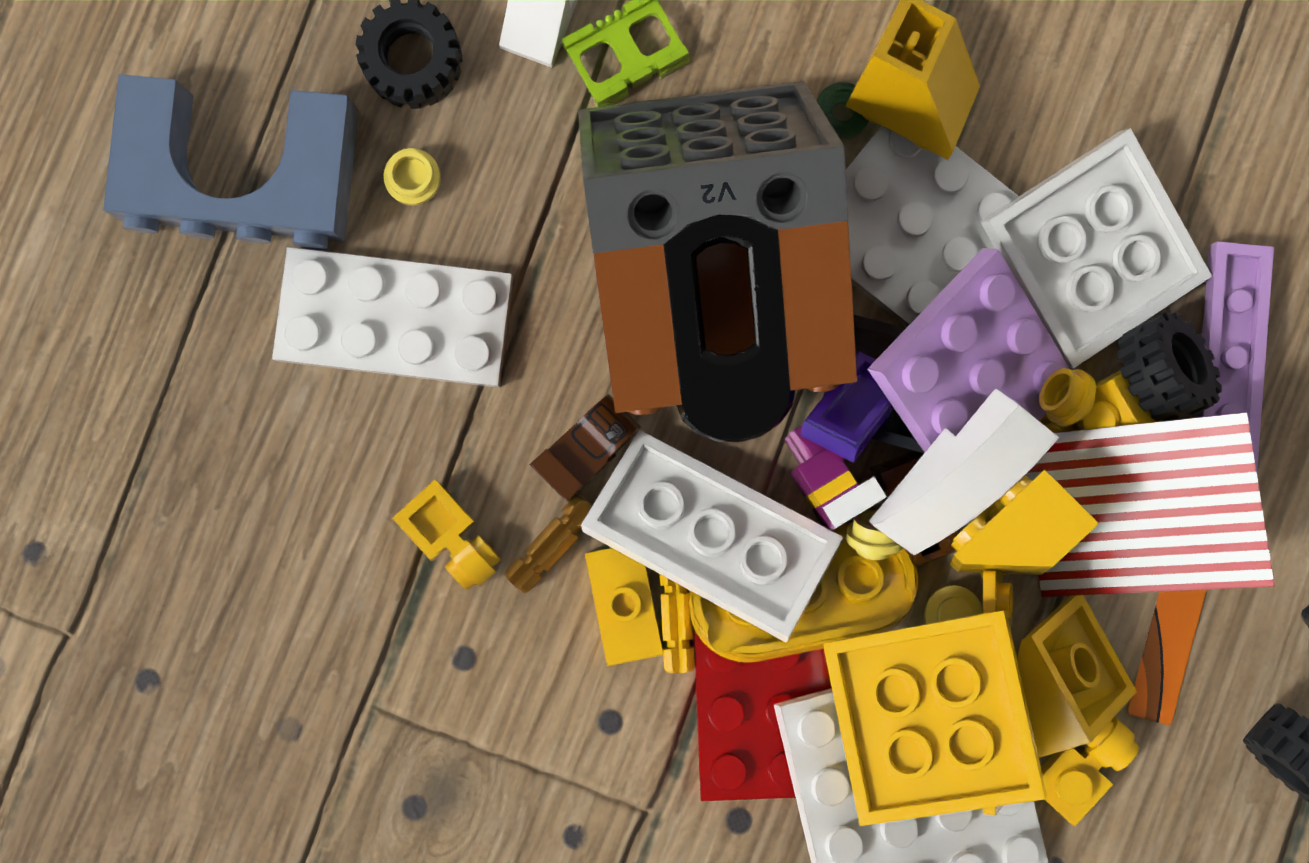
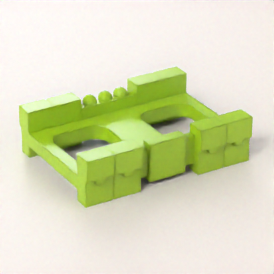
[561,0,690,107]

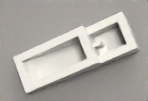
[869,388,1059,555]

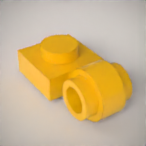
[392,479,502,591]
[1041,717,1140,827]

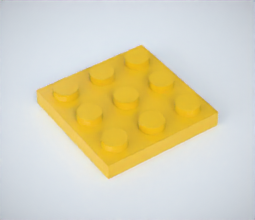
[823,610,1047,826]

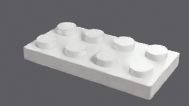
[272,247,514,388]
[581,430,843,643]

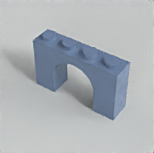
[103,74,359,249]

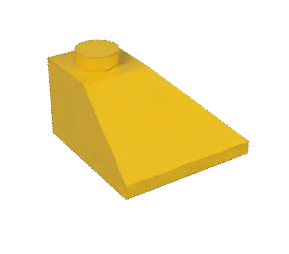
[1017,595,1137,758]

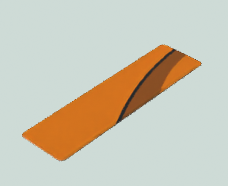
[1128,590,1207,725]

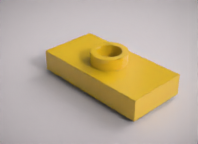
[585,548,663,666]

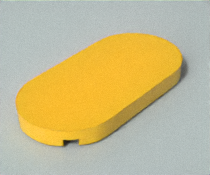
[689,523,918,662]

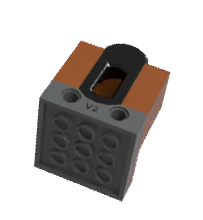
[578,81,857,442]

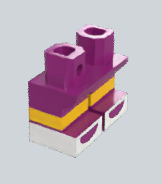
[784,425,887,530]

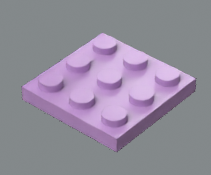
[868,248,1071,453]

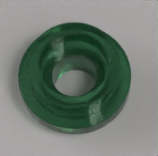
[817,82,869,140]

